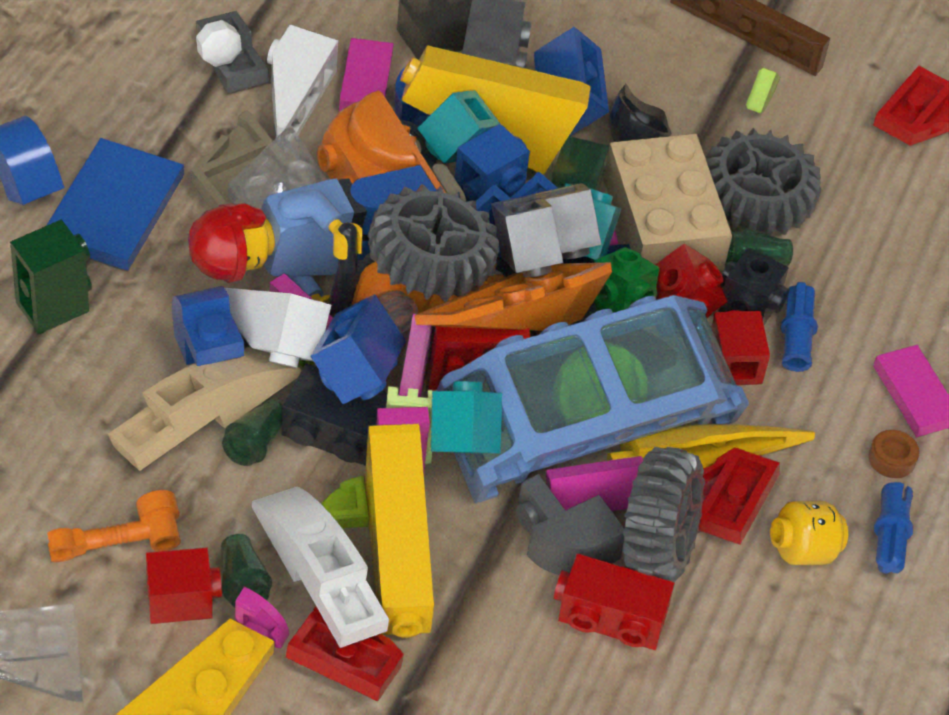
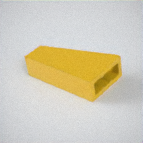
[400,45,591,175]
[364,424,434,638]

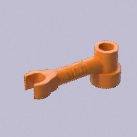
[47,490,181,562]

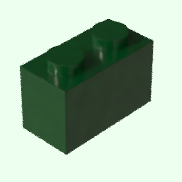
[10,219,92,334]

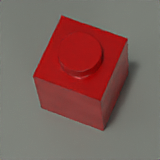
[708,310,770,385]
[146,547,222,624]

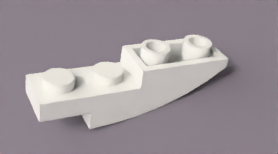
[252,486,389,648]

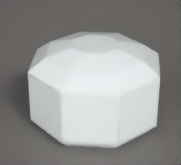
[196,20,242,67]

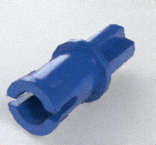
[780,282,818,372]
[874,482,913,574]

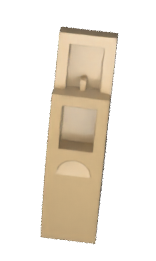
[108,347,301,471]

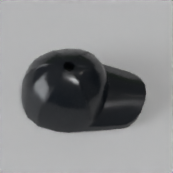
[608,83,672,142]

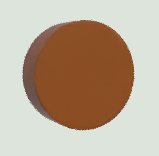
[868,430,920,478]

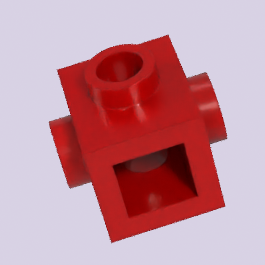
[655,243,727,322]

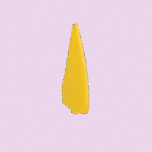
[607,424,815,468]

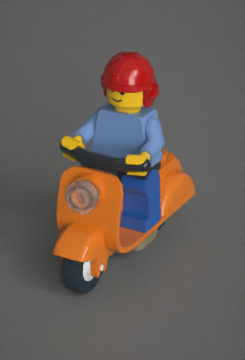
[188,90,516,334]

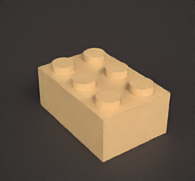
[604,134,732,271]

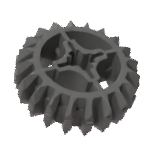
[706,128,821,238]
[368,184,500,302]
[622,447,705,582]

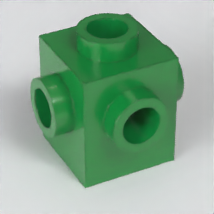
[594,247,660,313]

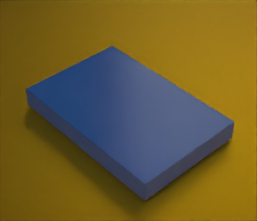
[46,138,184,271]

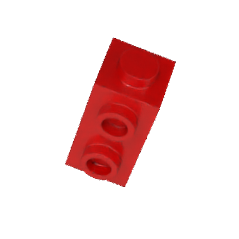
[553,554,675,651]

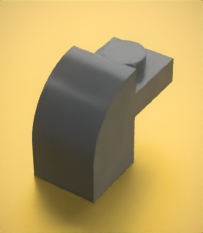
[516,474,624,575]

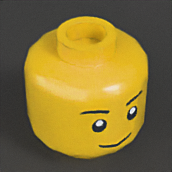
[770,501,848,565]

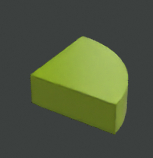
[746,67,781,114]
[321,476,369,529]

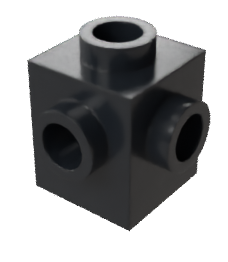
[719,248,790,325]

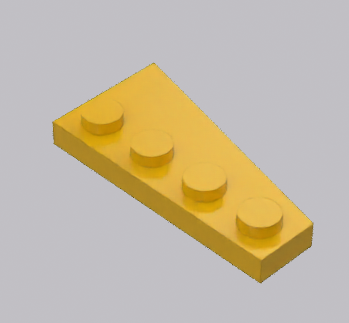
[116,619,275,715]

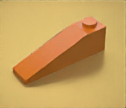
[414,262,612,335]

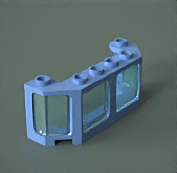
[436,295,749,504]

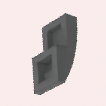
[196,11,269,93]

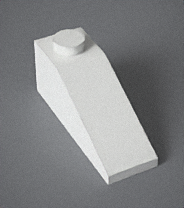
[267,25,338,156]
[225,288,331,368]

